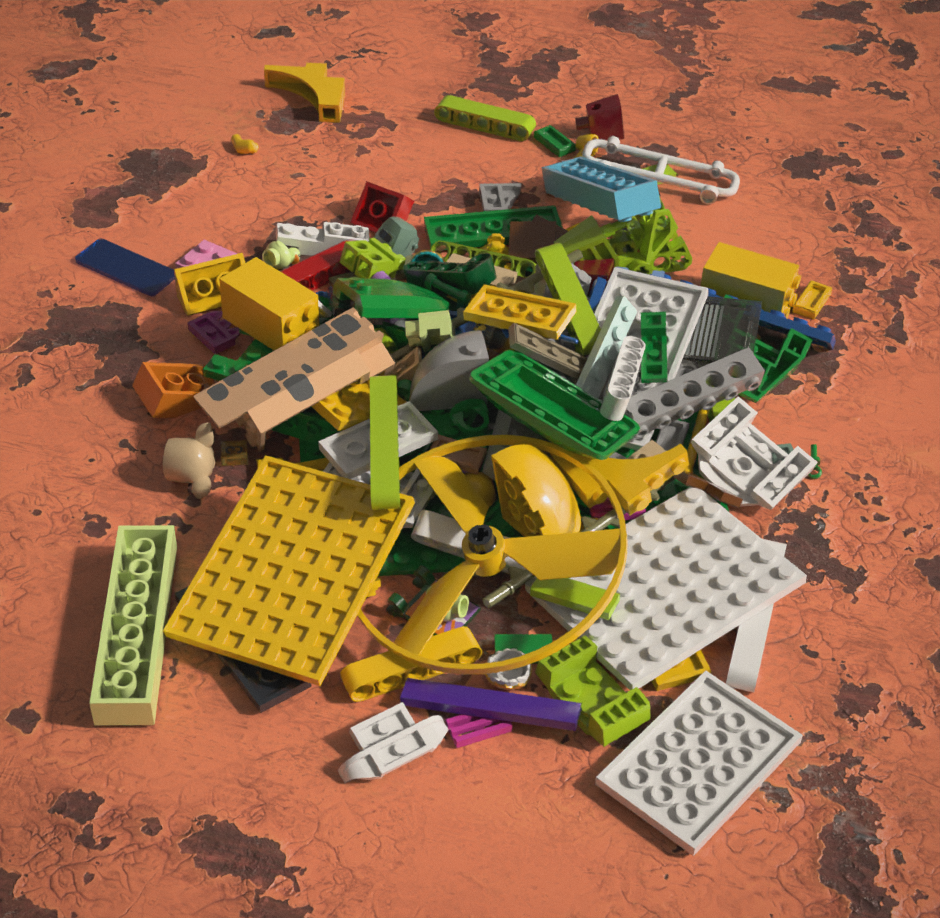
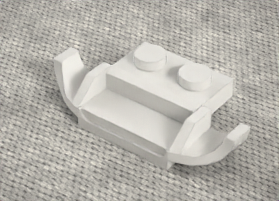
[338,702,449,783]

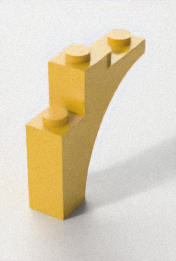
[264,62,345,123]
[550,444,689,516]

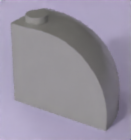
[410,330,489,411]

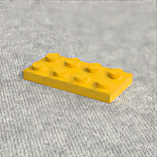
[463,285,576,340]

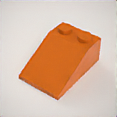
[132,362,218,418]

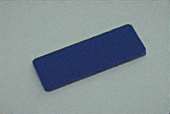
[75,238,175,297]

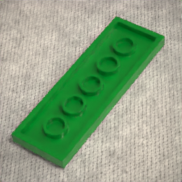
[424,205,563,251]

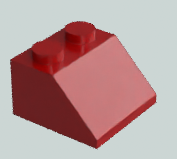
[350,181,414,233]

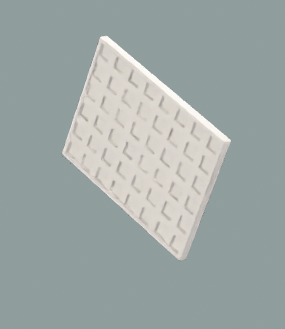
[525,487,807,690]

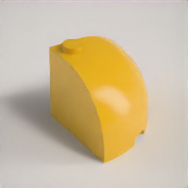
[491,444,581,537]

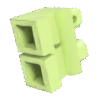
[405,310,453,352]

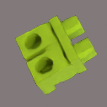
[340,238,406,279]

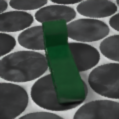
[402,253,497,294]

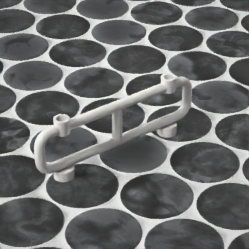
[582,136,740,204]

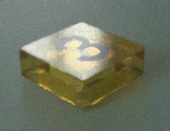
[221,440,248,466]

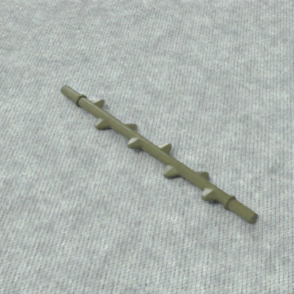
[389,249,583,364]
[483,477,675,608]

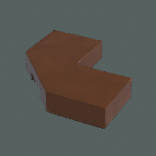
[672,470,743,508]

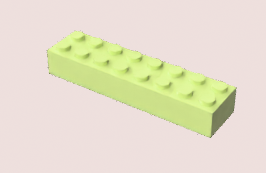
[90,525,177,725]

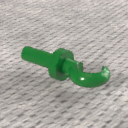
[808,444,822,479]

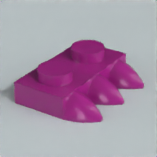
[187,311,240,354]

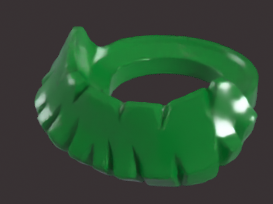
[449,398,490,435]

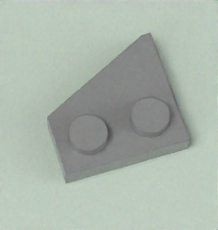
[479,183,521,212]

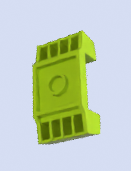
[535,635,650,747]

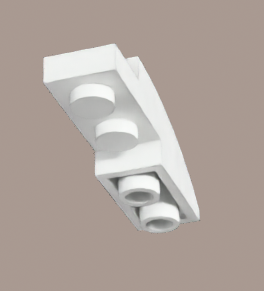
[276,222,369,255]

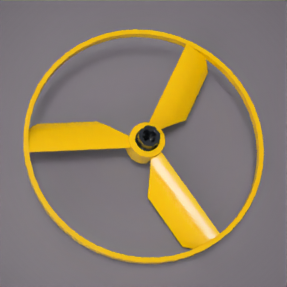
[357,435,628,675]

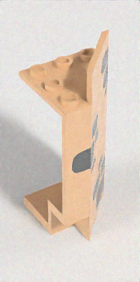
[193,307,395,452]

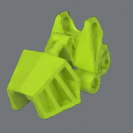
[554,196,692,275]

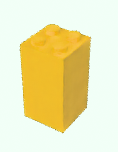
[701,242,801,318]
[219,257,319,351]

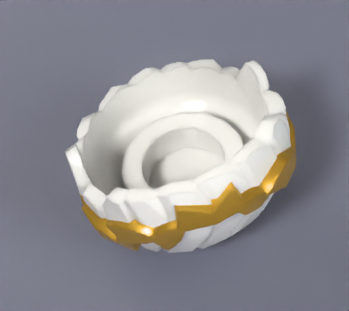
[485,648,532,690]

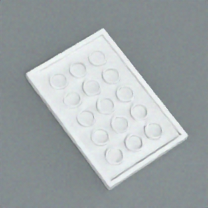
[595,671,803,856]

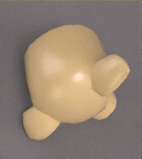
[163,422,216,499]

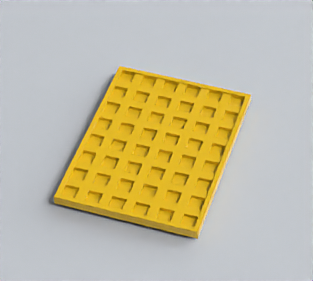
[163,455,415,686]

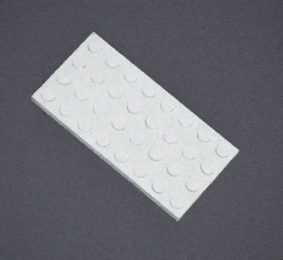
[568,267,708,450]

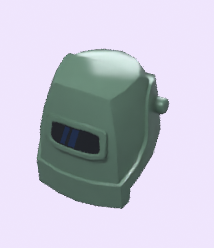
[374,217,419,257]

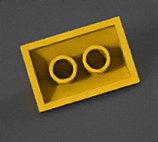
[174,253,245,316]

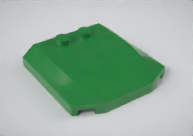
[333,277,449,318]

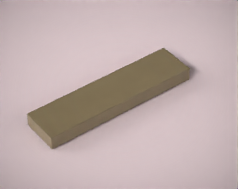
[509,323,588,379]

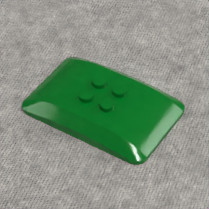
[469,350,640,460]

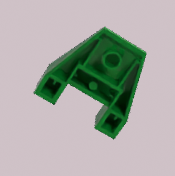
[708,294,813,403]

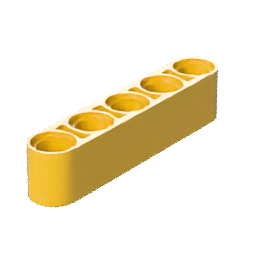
[340,626,482,702]

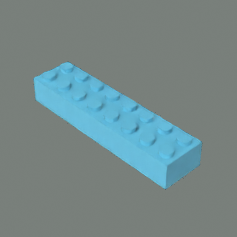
[541,156,661,222]

